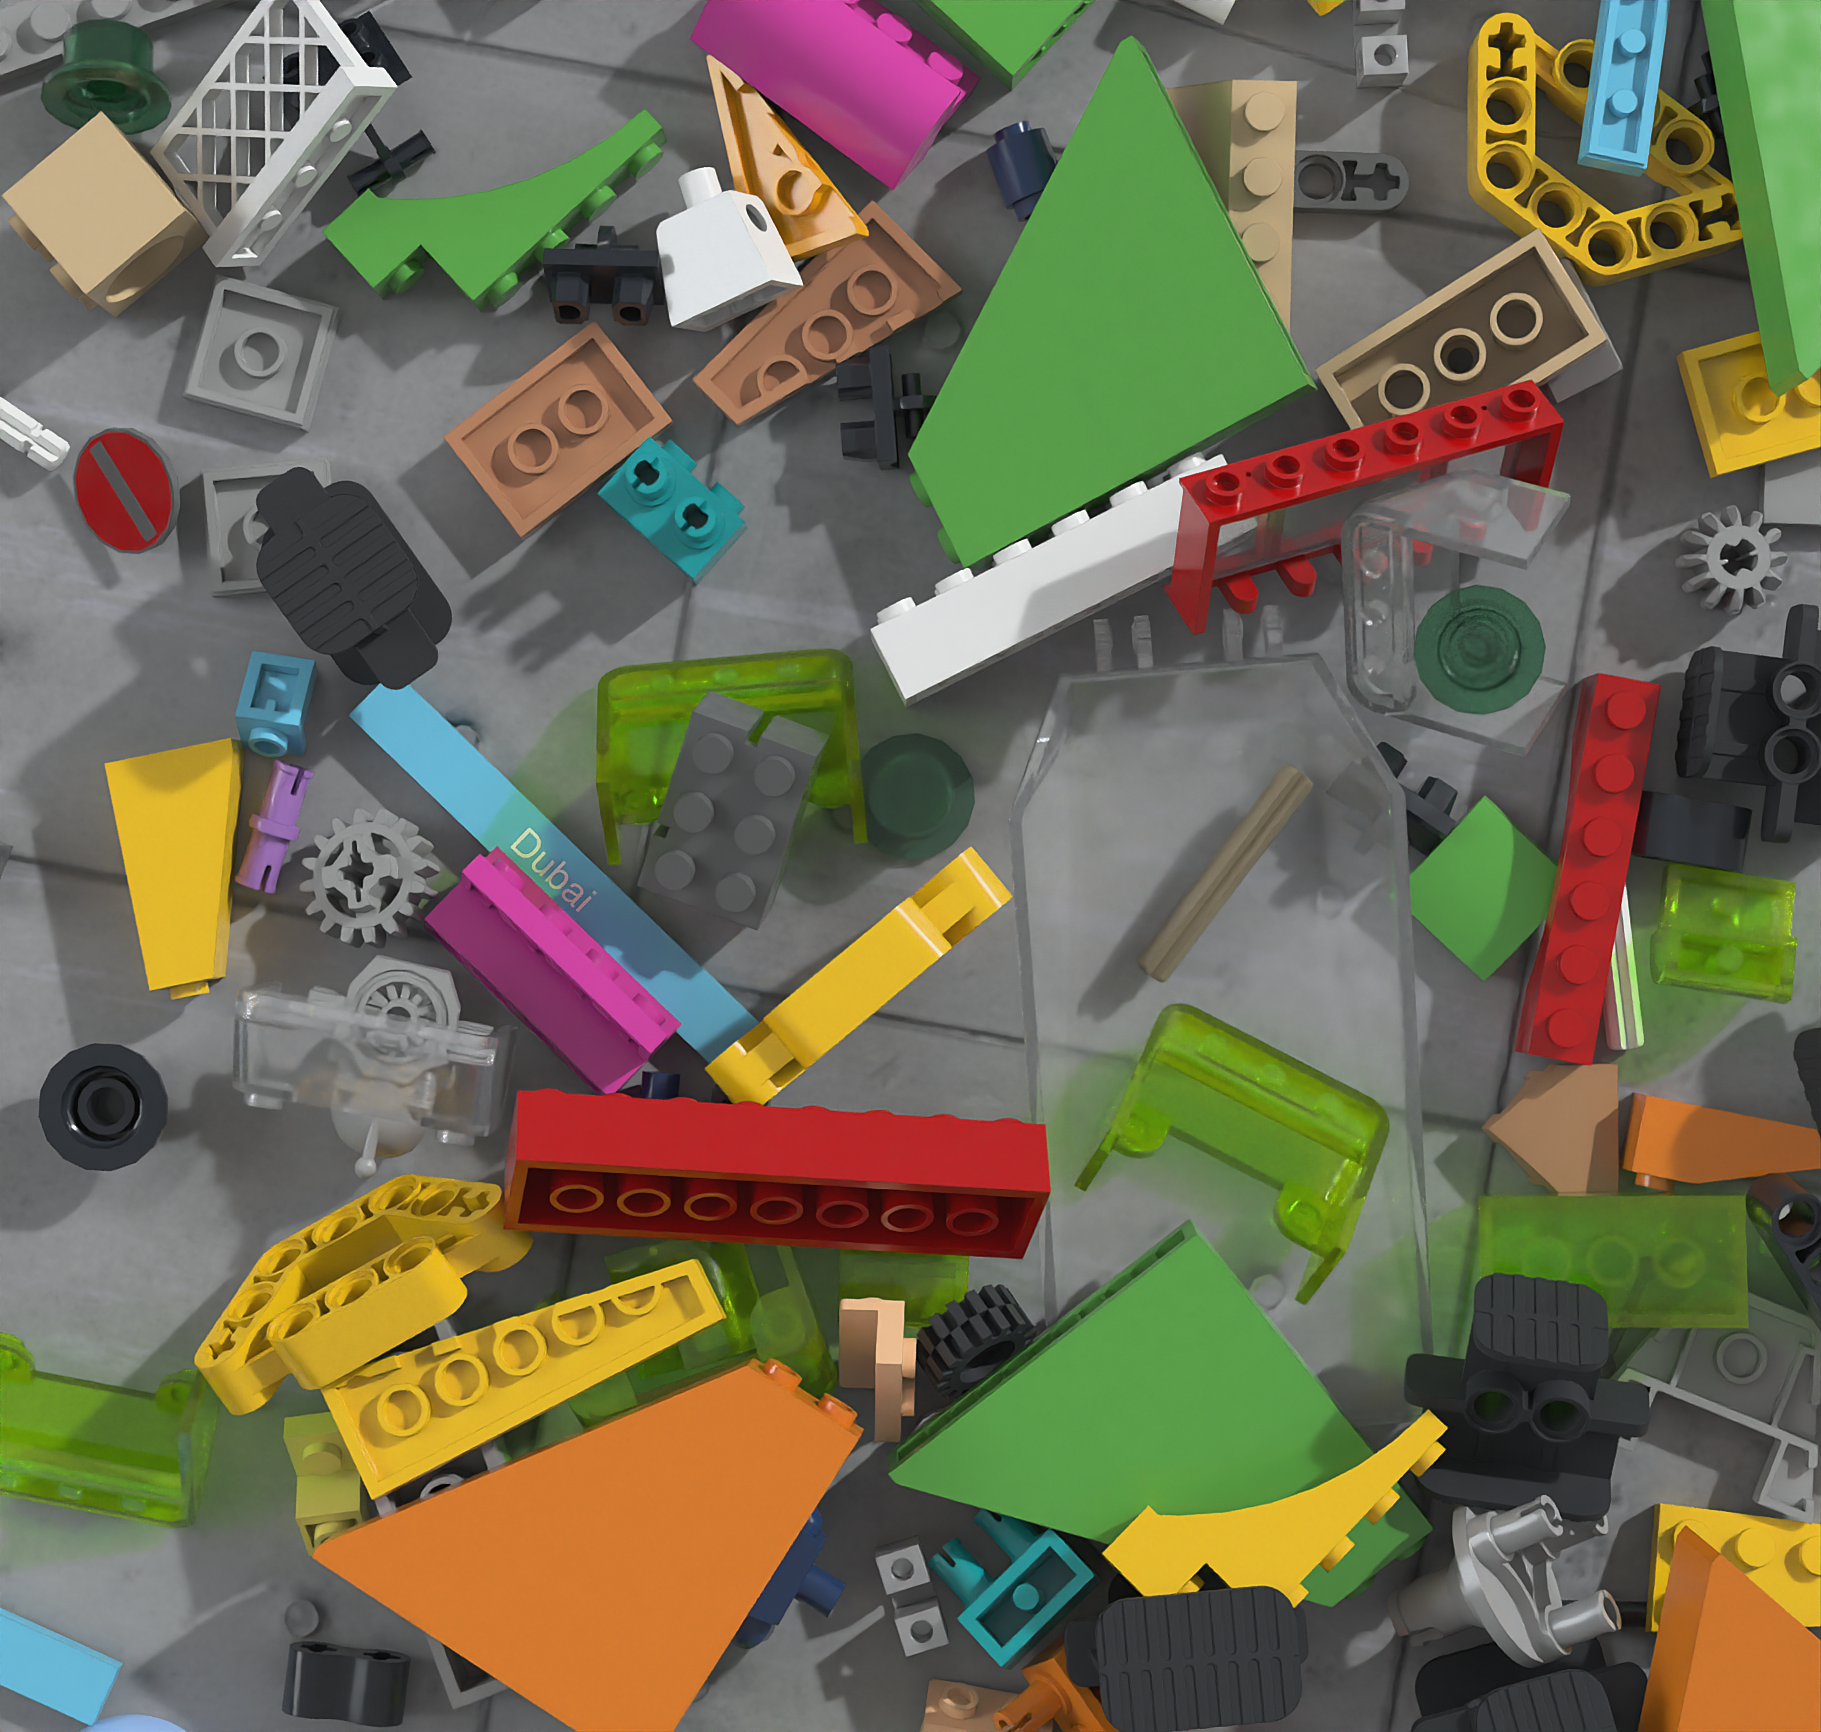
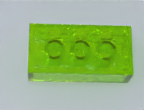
[1478,1192,1749,1328]

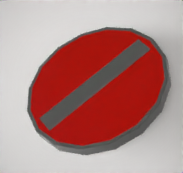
[73,427,181,554]

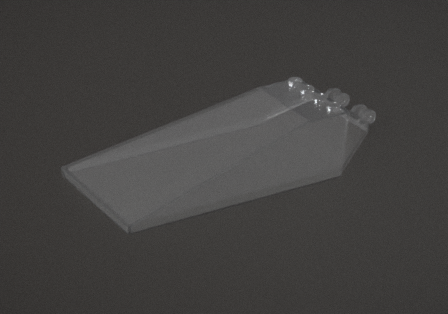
[1007,605,1434,1426]

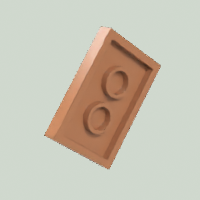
[443,320,674,540]

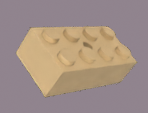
[1314,228,1608,483]

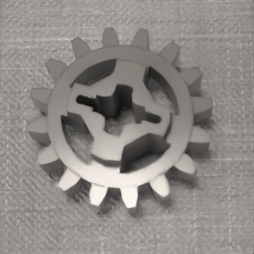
[300,808,440,949]

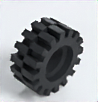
[916,1284,1037,1399]

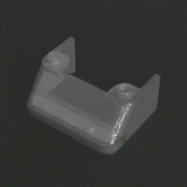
[1341,468,1571,757]
[232,980,519,1146]

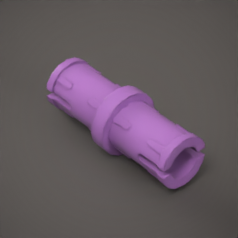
[235,760,314,894]

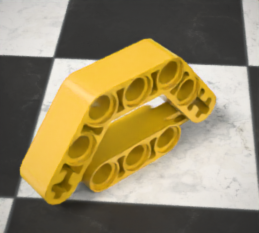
[1467,12,1743,287]
[704,846,1013,1105]
[194,1174,533,1415]

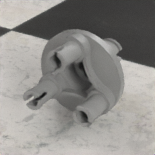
[1388,1495,1621,1668]

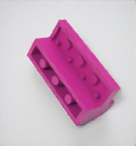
[690,0,981,191]
[424,846,682,1096]

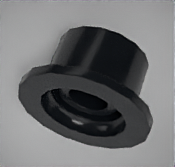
[38,1043,168,1171]

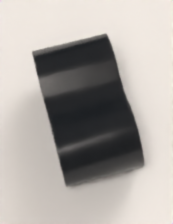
[1630,790,1753,874]
[282,1641,411,1727]

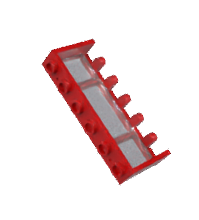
[1162,379,1564,635]

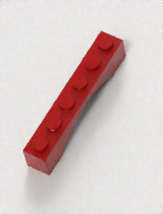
[1515,673,1662,1066]

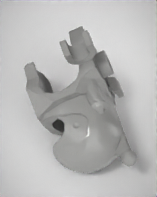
[304,955,494,1179]

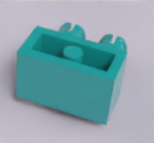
[597,436,748,585]
[927,1509,1102,1670]

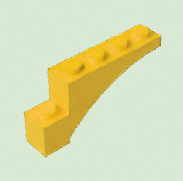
[1102,1409,1448,1608]

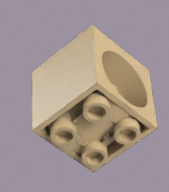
[1,111,210,318]

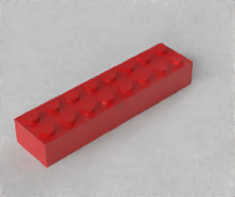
[503,1088,1051,1259]

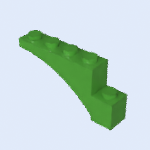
[322,108,666,312]

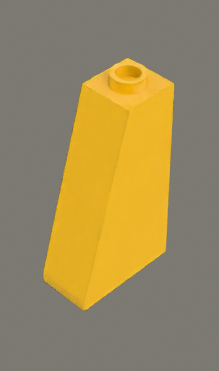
[104,738,245,1000]

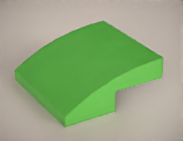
[1391,795,1558,981]

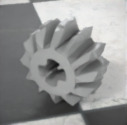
[1675,505,1789,616]

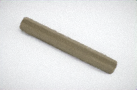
[1137,765,1313,983]

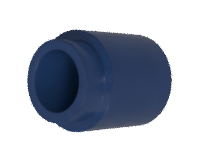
[986,121,1058,222]

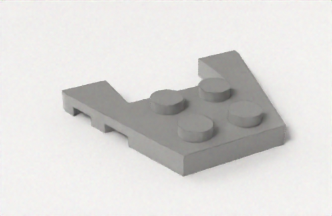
[1610,1272,1821,1525]

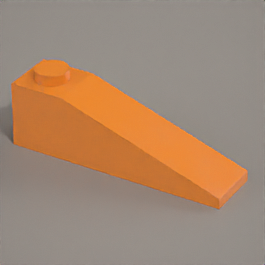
[1619,1092,1821,1192]

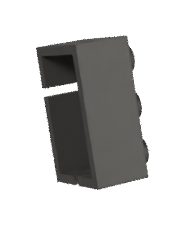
[637,691,830,931]

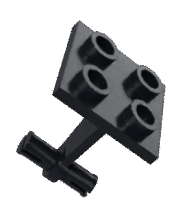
[262,10,436,197]

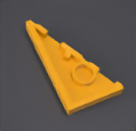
[706,55,869,263]

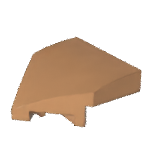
[1481,1063,1619,1193]

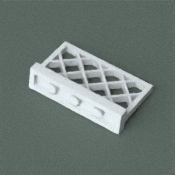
[150,0,398,267]

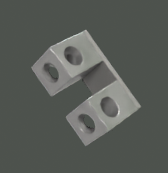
[1352,0,1409,89]
[875,1535,949,1657]

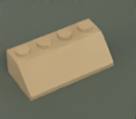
[1166,80,1297,334]

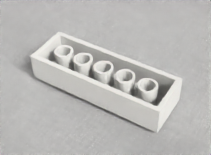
[870,452,1256,708]

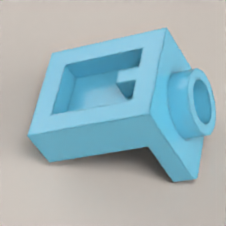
[235,651,318,757]

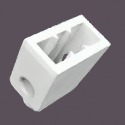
[656,167,803,332]

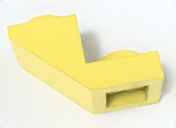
[283,1412,370,1556]

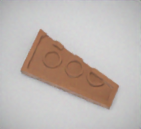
[692,200,963,428]

